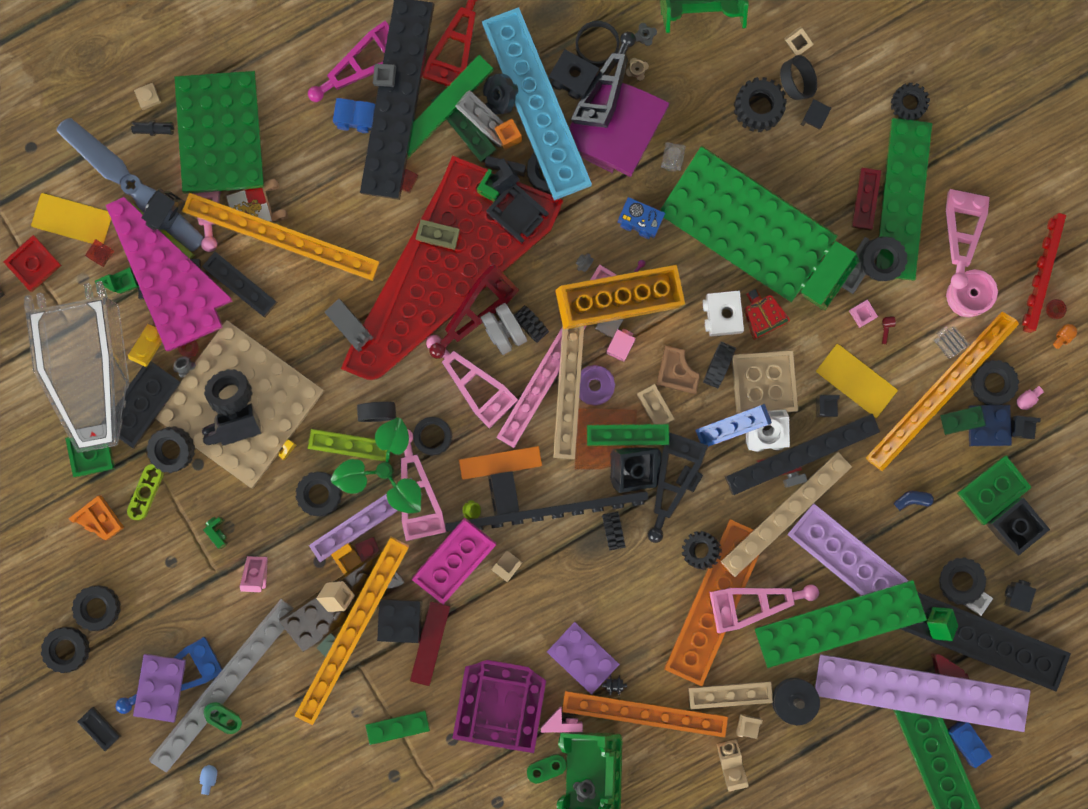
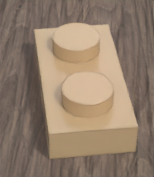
[637,384,674,424]

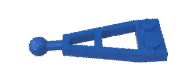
[115,637,223,714]

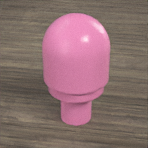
[1017,386,1044,410]

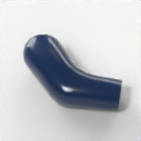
[893,491,934,511]

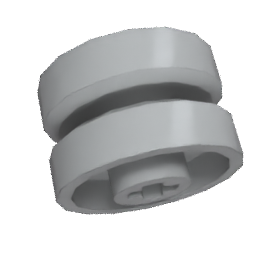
[481,303,527,355]

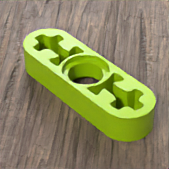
[127,464,164,520]

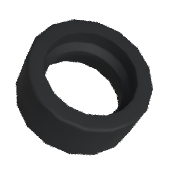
[357,402,396,422]
[413,417,452,456]

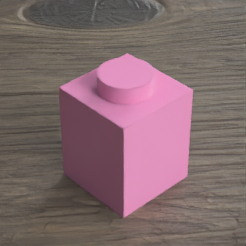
[606,329,636,362]

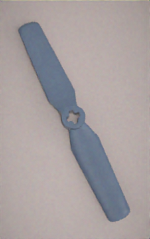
[57,118,203,251]

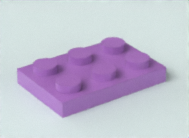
[547,622,620,694]
[133,654,186,722]

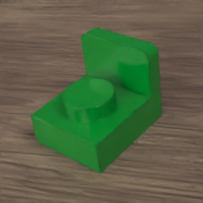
[203,517,228,549]

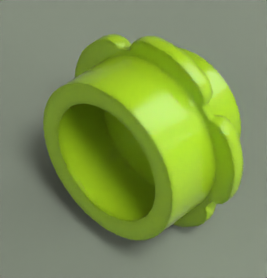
[462,500,481,520]

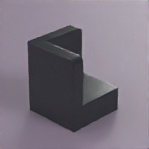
[800,99,831,129]
[490,158,520,194]
[816,395,840,417]
[1011,416,1041,439]

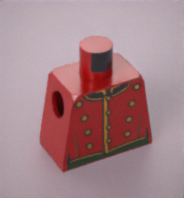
[744,289,790,340]

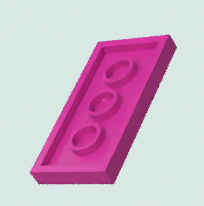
[412,518,496,604]

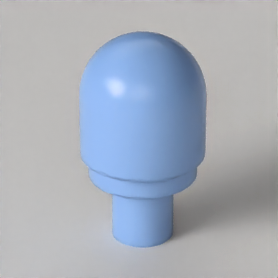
[199,765,218,795]

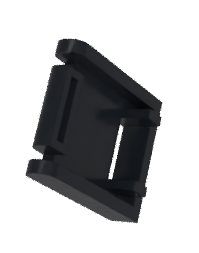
[486,183,549,244]

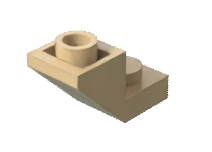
[717,740,749,792]

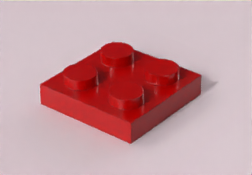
[3,235,62,292]

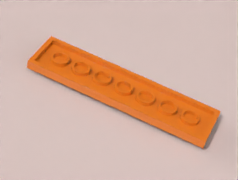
[664,519,759,686]

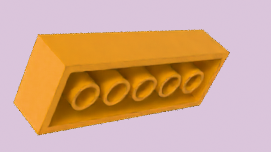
[555,265,685,330]

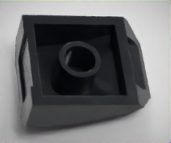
[610,447,661,493]

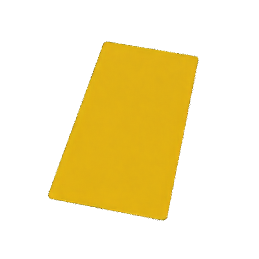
[31,193,111,246]
[816,344,898,418]

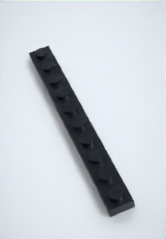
[445,492,649,532]

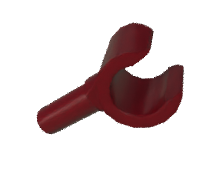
[882,316,896,345]

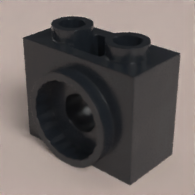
[549,49,600,100]
[141,188,185,231]

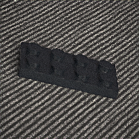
[101,361,181,449]

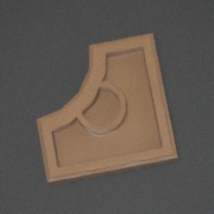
[656,346,700,394]

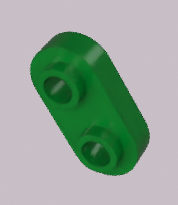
[203,702,242,734]
[527,754,566,784]

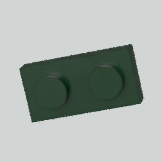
[940,406,986,435]

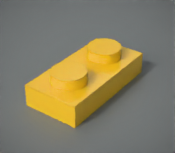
[128,324,162,367]

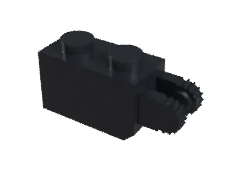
[202,403,262,446]

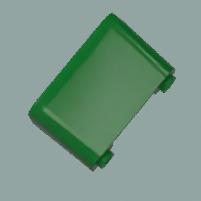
[557,732,622,809]

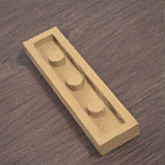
[688,681,773,709]

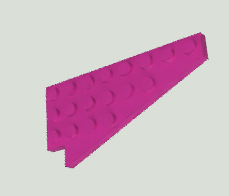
[106,197,233,352]

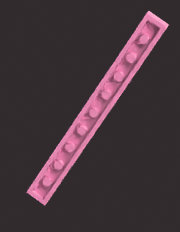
[496,265,616,448]

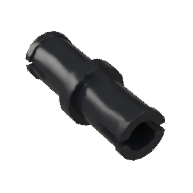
[131,120,174,136]

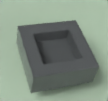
[373,64,396,87]
[783,471,807,488]

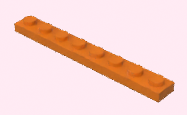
[562,691,728,738]

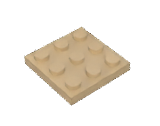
[732,351,798,414]

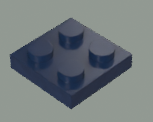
[968,405,1012,446]

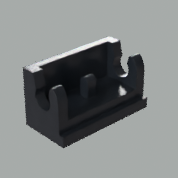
[488,471,519,516]

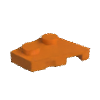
[68,495,124,540]

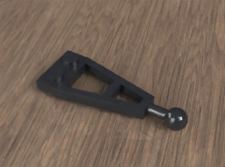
[571,31,636,128]
[647,432,708,543]

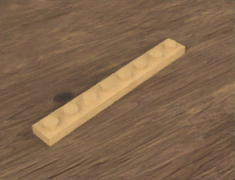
[553,326,584,460]
[720,452,852,577]

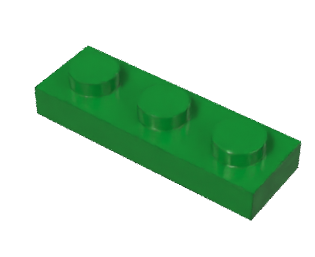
[365,710,430,745]

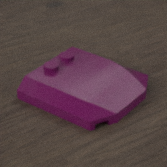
[452,660,546,753]

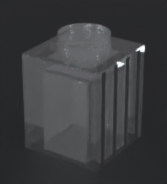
[934,326,969,359]

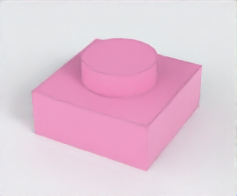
[849,300,878,328]

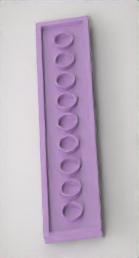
[815,654,1030,732]

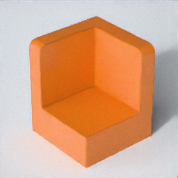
[495,119,522,150]

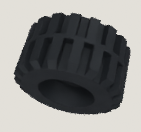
[734,77,787,132]

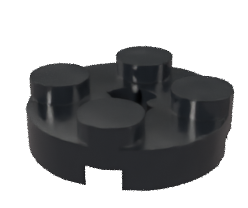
[483,74,518,114]

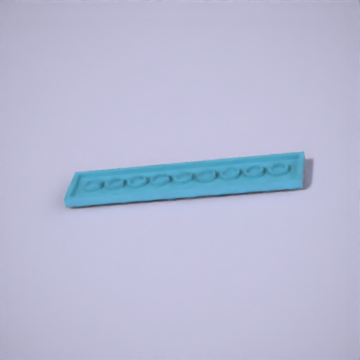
[482,7,592,200]

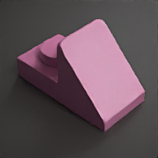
[240,556,268,592]
[541,705,583,733]

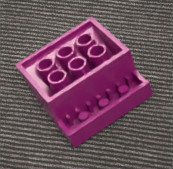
[569,83,670,177]

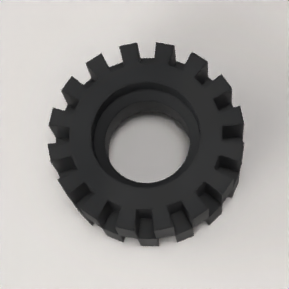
[891,82,930,121]
[513,305,549,343]
[602,511,626,551]
[682,531,722,570]

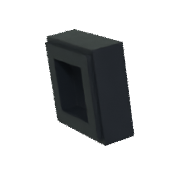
[675,465,703,493]

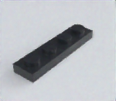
[202,252,278,318]

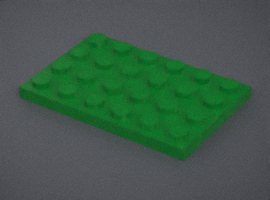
[174,71,264,194]

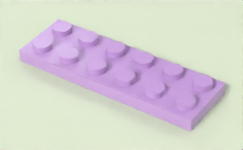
[788,503,908,595]

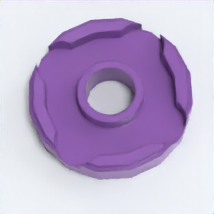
[579,365,615,406]

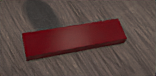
[410,601,451,686]

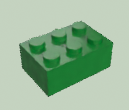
[801,241,859,311]

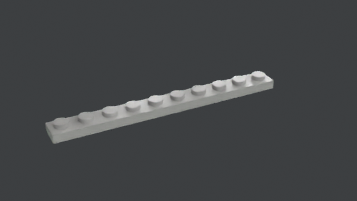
[149,599,294,773]

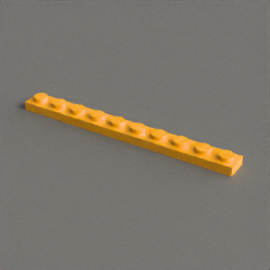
[182,193,380,281]
[866,312,1019,471]
[295,536,409,725]

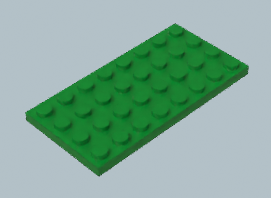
[660,146,838,303]

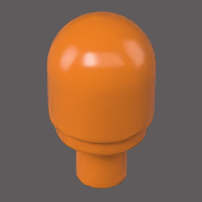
[1053,324,1077,349]

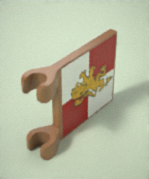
[226,179,288,234]

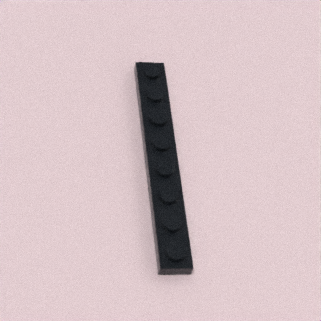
[724,414,880,495]

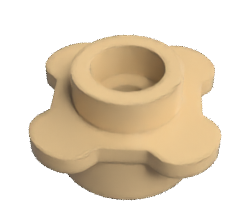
[626,58,649,81]

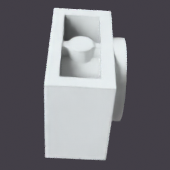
[703,291,744,336]
[746,410,790,452]

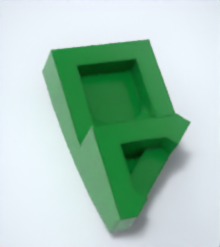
[95,267,139,294]

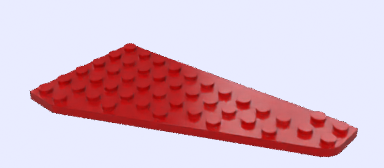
[341,155,563,380]

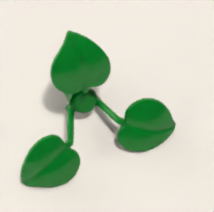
[331,417,422,513]

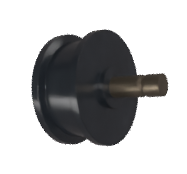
[772,678,820,726]

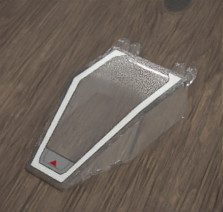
[24,281,129,453]

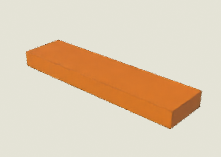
[459,446,542,480]

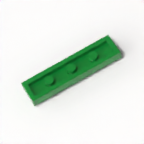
[587,424,669,446]

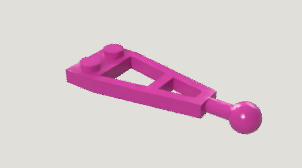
[308,20,389,102]

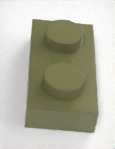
[416,220,460,250]

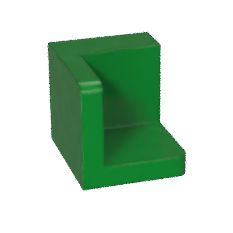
[477,169,500,202]
[927,607,958,641]

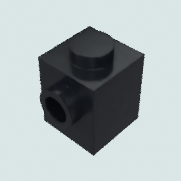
[1004,579,1036,612]

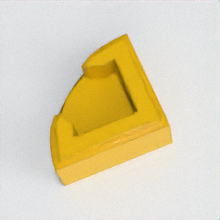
[278,439,297,460]

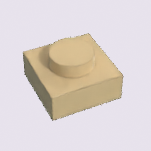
[134,83,161,110]

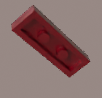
[851,167,882,231]

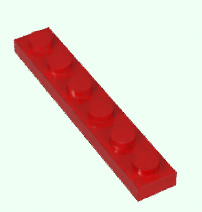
[1022,213,1067,333]

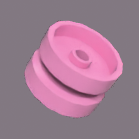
[946,269,998,318]

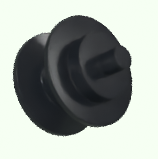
[602,675,627,696]

